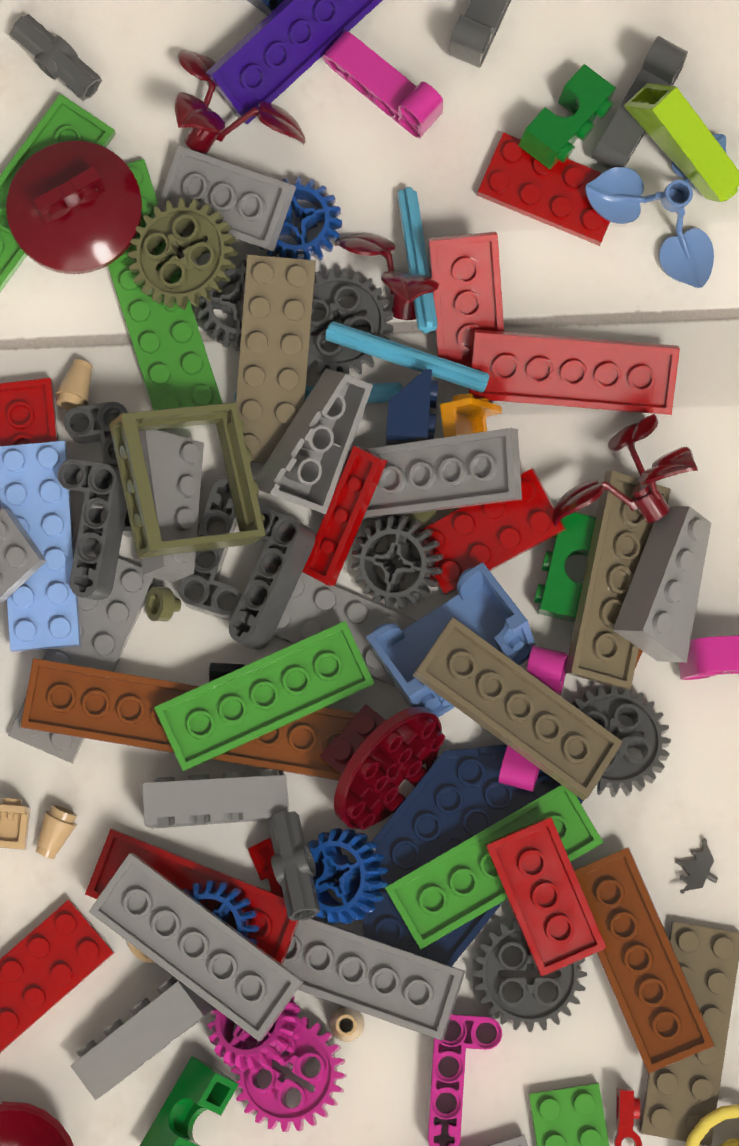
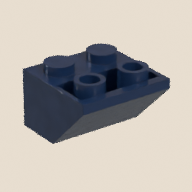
[386,369,438,446]

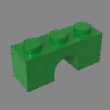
[518,64,616,170]
[534,512,596,623]
[140,1056,239,1146]

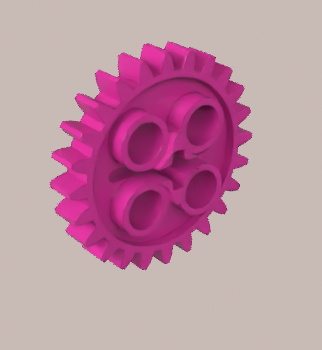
[231,1017,347,1132]

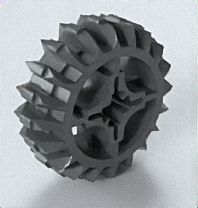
[196,259,247,351]
[351,515,444,609]

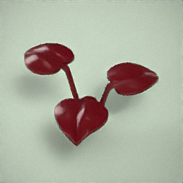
[175,50,306,155]
[335,234,439,320]
[552,414,698,527]

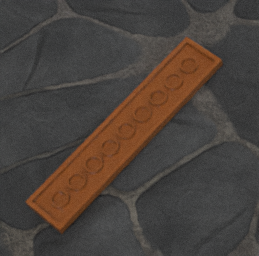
[21,658,357,781]

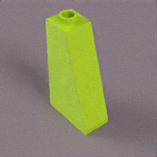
[623,83,739,202]

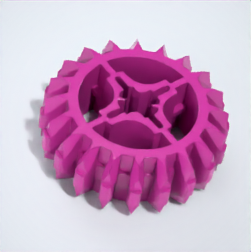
[207,996,303,1073]

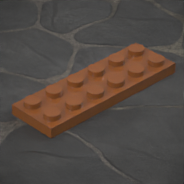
[574,847,715,1074]

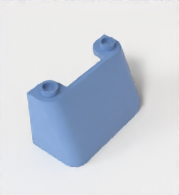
[366,562,536,718]

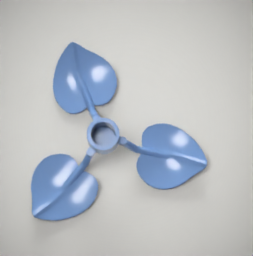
[585,134,726,288]

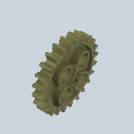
[127,198,238,310]

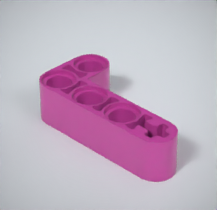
[322,31,443,138]
[679,635,739,680]
[498,645,568,792]
[428,1014,503,1146]

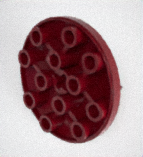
[6,141,143,274]
[320,704,445,830]

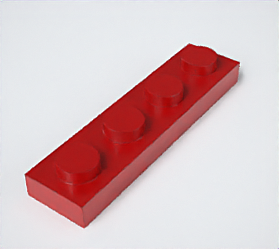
[302,446,388,586]

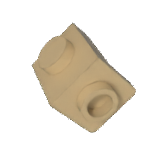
[0,798,31,850]

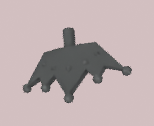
[675,838,718,894]

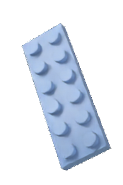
[0,441,81,652]

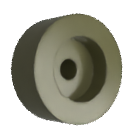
[145,587,181,622]

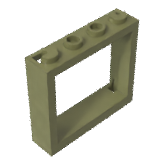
[109,402,266,559]

